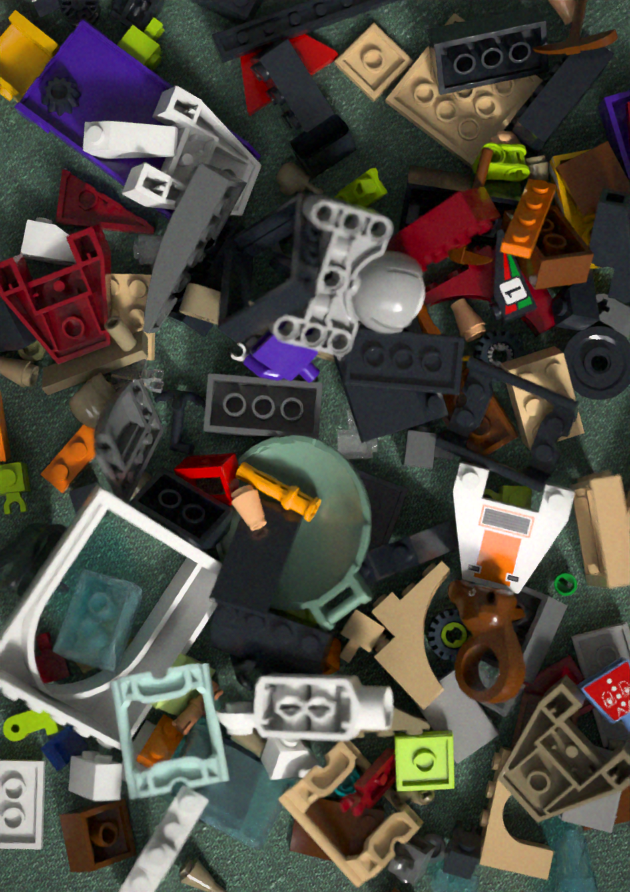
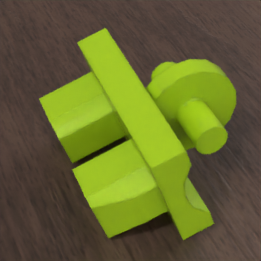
[335,168,388,217]

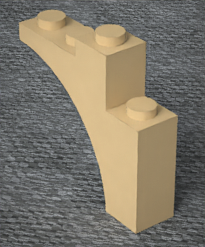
[371,561,451,710]

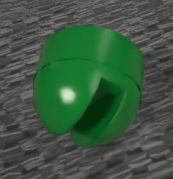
[554,572,577,596]

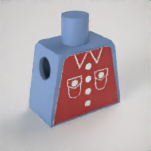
[577,657,630,732]

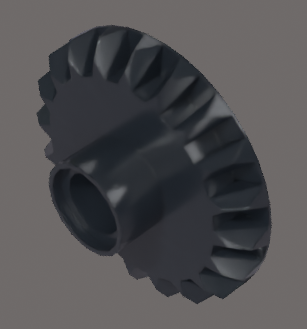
[564,326,630,400]

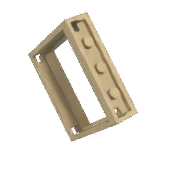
[570,471,630,588]

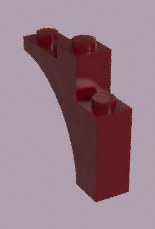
[423,245,555,337]

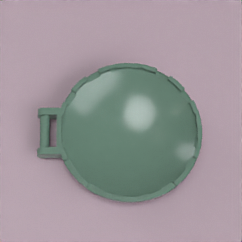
[216,435,373,631]

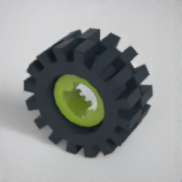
[427,609,471,661]

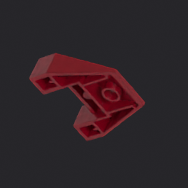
[0,223,111,364]

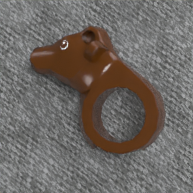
[447,579,526,704]

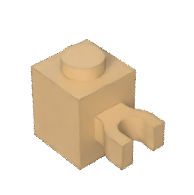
[339,609,386,663]

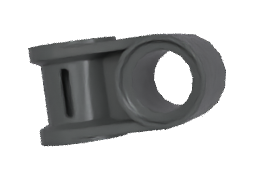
[595,294,630,339]

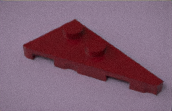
[56,169,155,236]

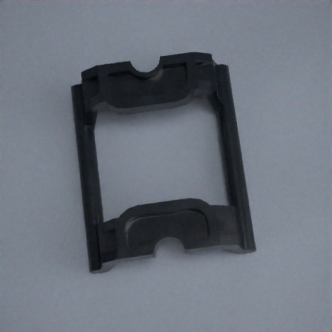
[435,356,579,493]

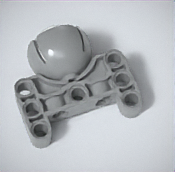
[267,194,425,355]

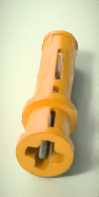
[235,461,321,522]

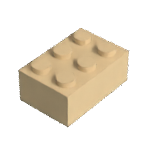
[501,346,584,450]

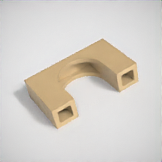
[478,746,554,880]

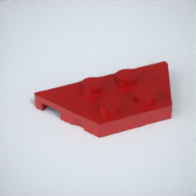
[240,34,338,116]

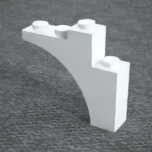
[118,785,209,892]

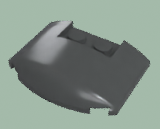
[93,379,164,504]

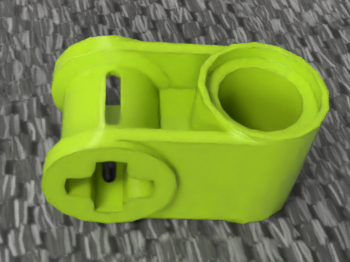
[472,142,530,182]

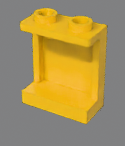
[0,10,60,102]

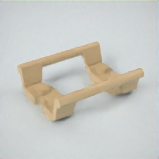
[278,740,423,888]

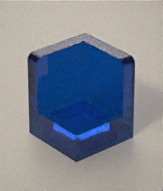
[40,724,88,772]

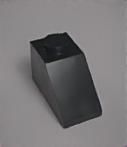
[551,268,600,331]

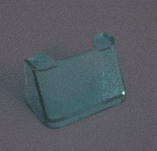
[159,722,296,849]

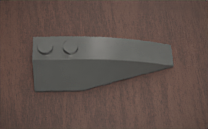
[143,163,247,334]

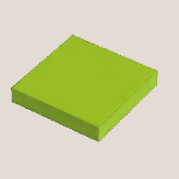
[394,730,455,792]

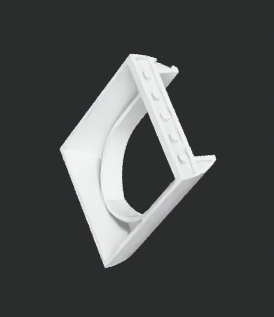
[0,485,222,751]

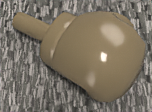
[276,162,323,195]

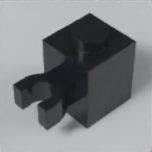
[442,820,483,880]

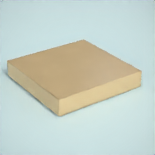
[334,22,413,102]

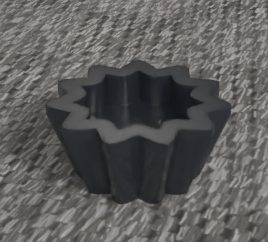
[40,76,82,116]

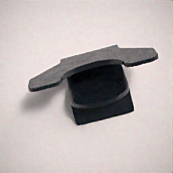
[0,523,70,598]

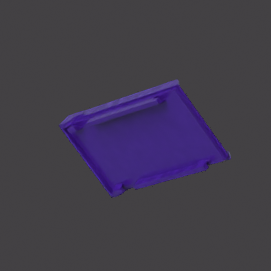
[14,18,261,220]

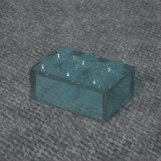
[53,569,145,674]

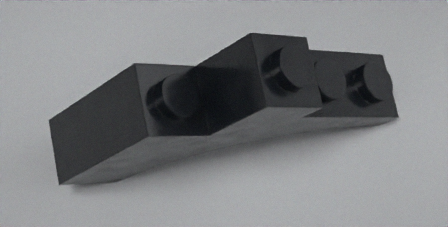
[589,188,630,303]
[341,521,459,592]

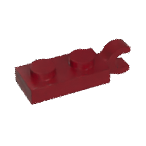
[339,748,396,817]

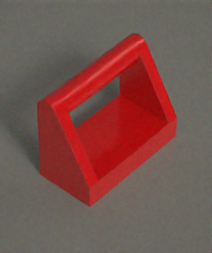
[174,453,239,505]

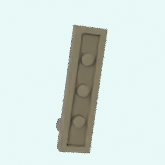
[42,316,148,395]

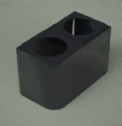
[288,114,357,179]

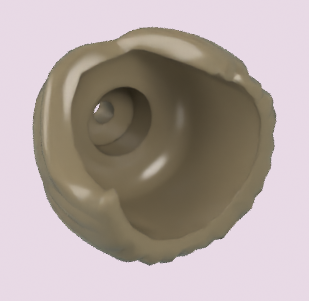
[69,372,116,429]

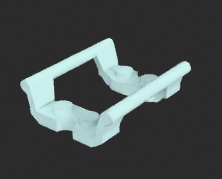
[111,663,229,800]

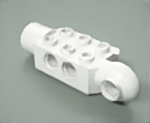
[215,673,393,741]

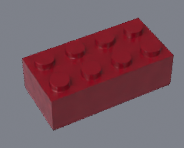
[384,187,501,273]

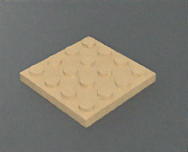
[386,13,543,168]

